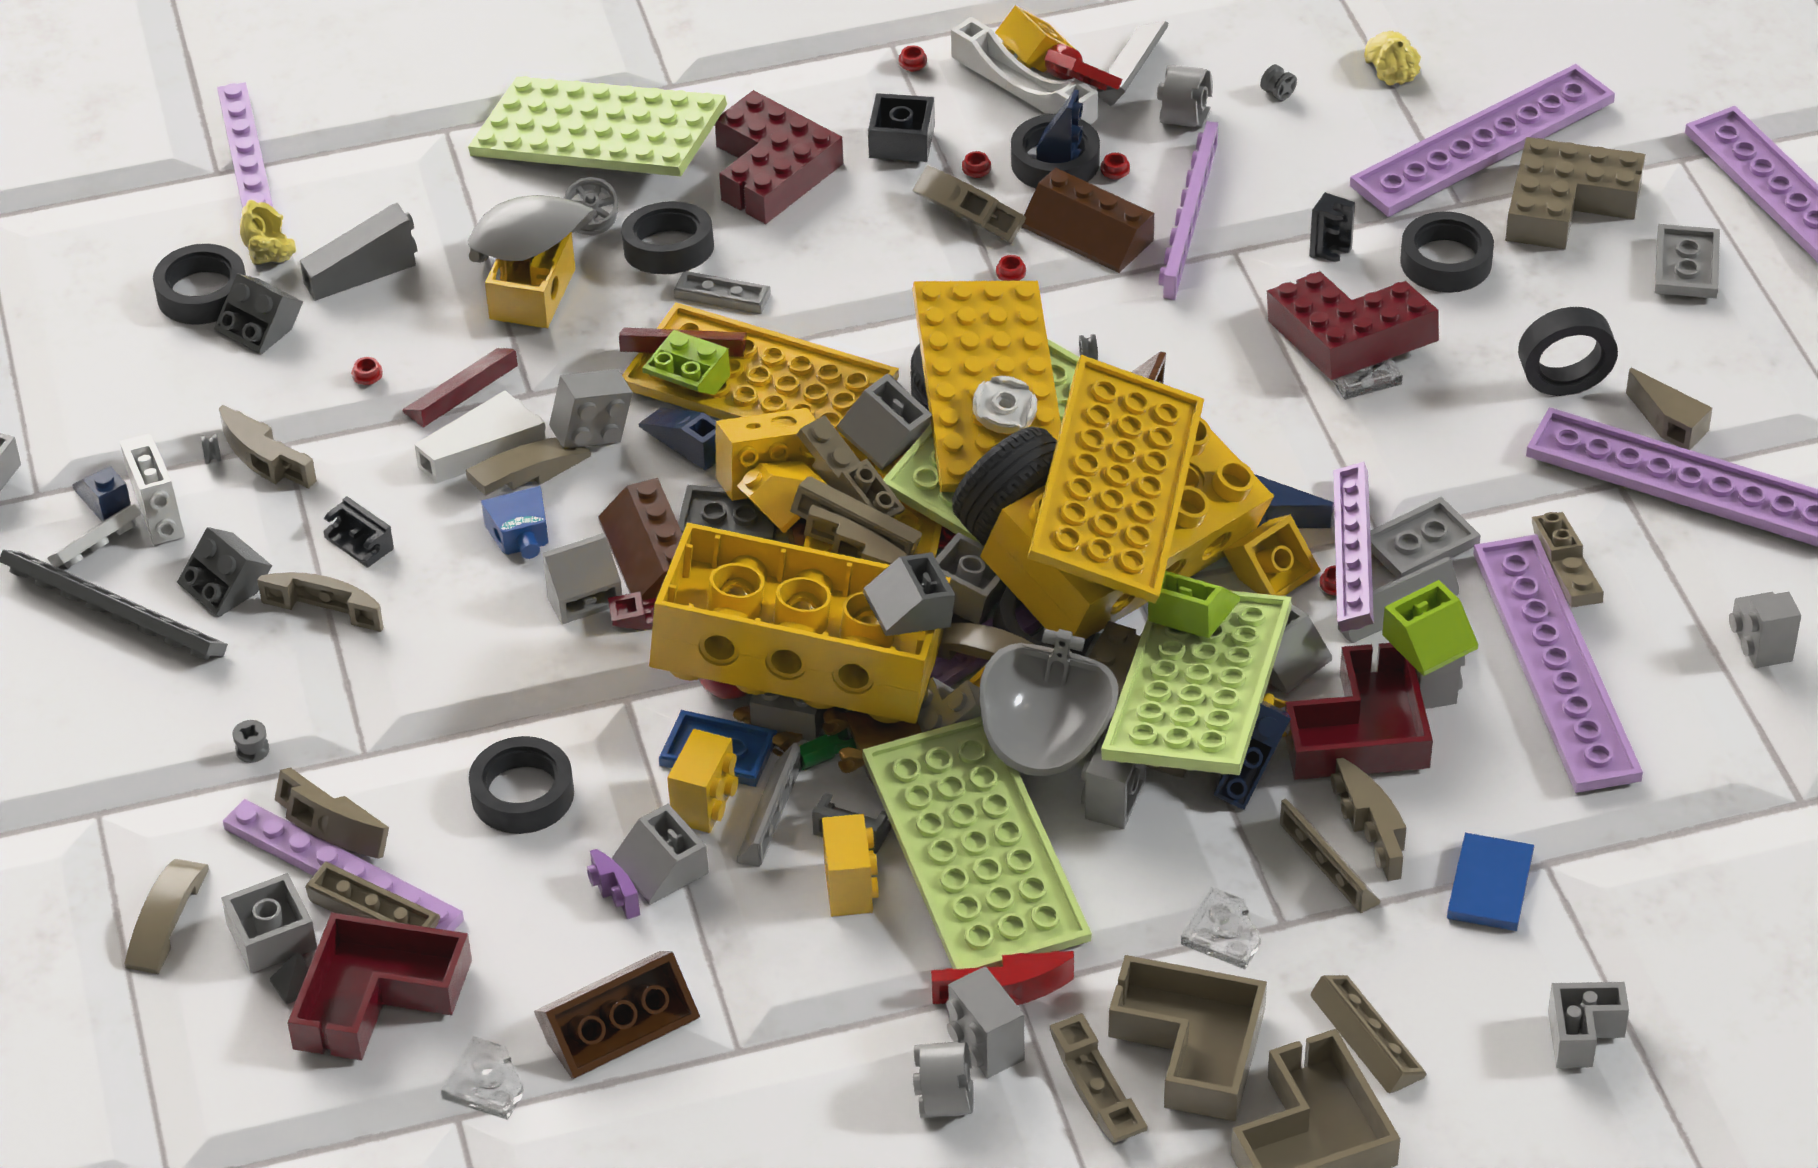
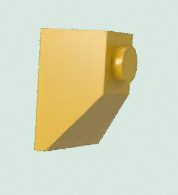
[737,461,828,533]

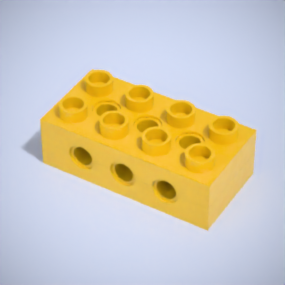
[980,417,1274,639]
[649,522,951,724]

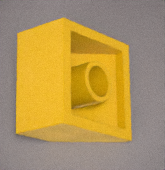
[995,5,1075,72]
[1223,514,1321,596]

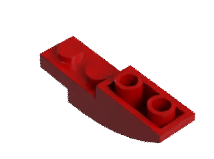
[931,951,1074,1005]

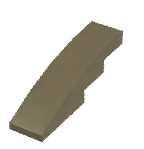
[466,437,591,496]
[804,505,909,565]

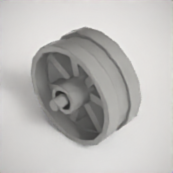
[564,177,618,235]

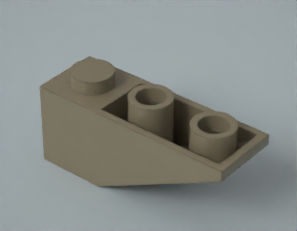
[1626,367,1713,450]

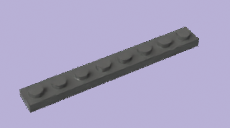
[0,550,228,660]

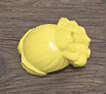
[1364,31,1421,86]
[240,200,296,265]

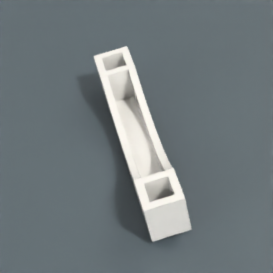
[951,17,1098,124]

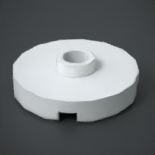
[973,376,1037,434]

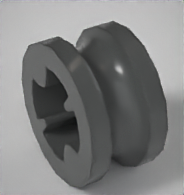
[1078,334,1098,360]
[201,434,221,464]

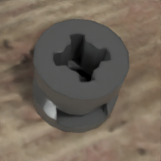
[1260,64,1297,101]
[232,720,270,763]

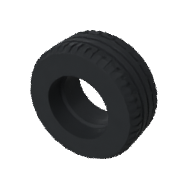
[952,426,1057,546]

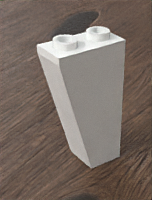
[414,390,546,483]
[119,433,185,545]

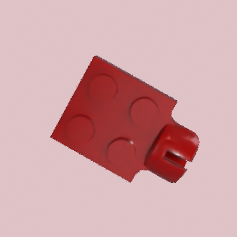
[1044,43,1123,91]

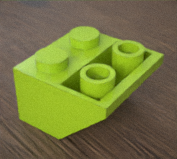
[642,330,730,395]
[1148,571,1240,638]
[1382,580,1479,676]

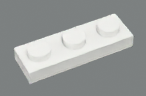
[47,503,141,568]

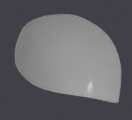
[468,195,597,263]
[980,629,1118,776]

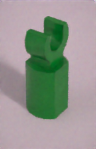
[799,728,856,770]

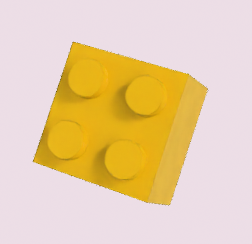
[667,728,738,833]
[822,814,879,917]

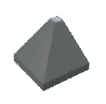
[270,952,309,1005]

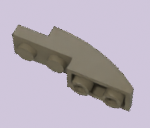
[912,165,1026,244]
[219,405,317,489]
[797,415,905,518]
[1532,512,1604,608]
[1331,758,1406,881]
[274,767,389,859]

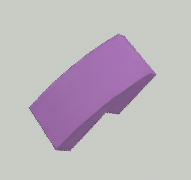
[587,849,640,919]

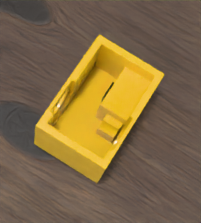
[485,232,575,329]
[716,408,819,501]

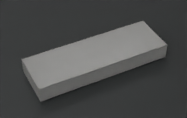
[674,271,771,314]

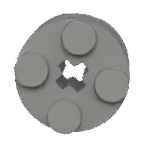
[1157,65,1213,127]
[913,1041,974,1119]

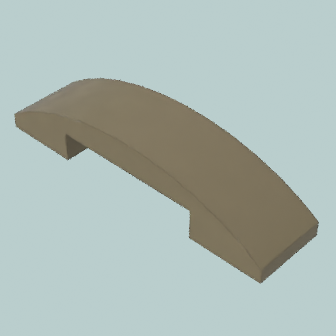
[257,572,384,632]
[937,623,1035,660]
[124,859,209,974]
[1050,1013,1148,1143]

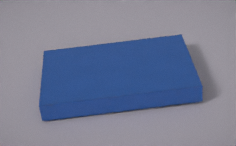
[659,710,777,787]
[1447,832,1534,931]

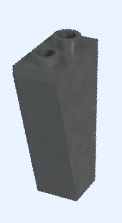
[300,202,418,301]

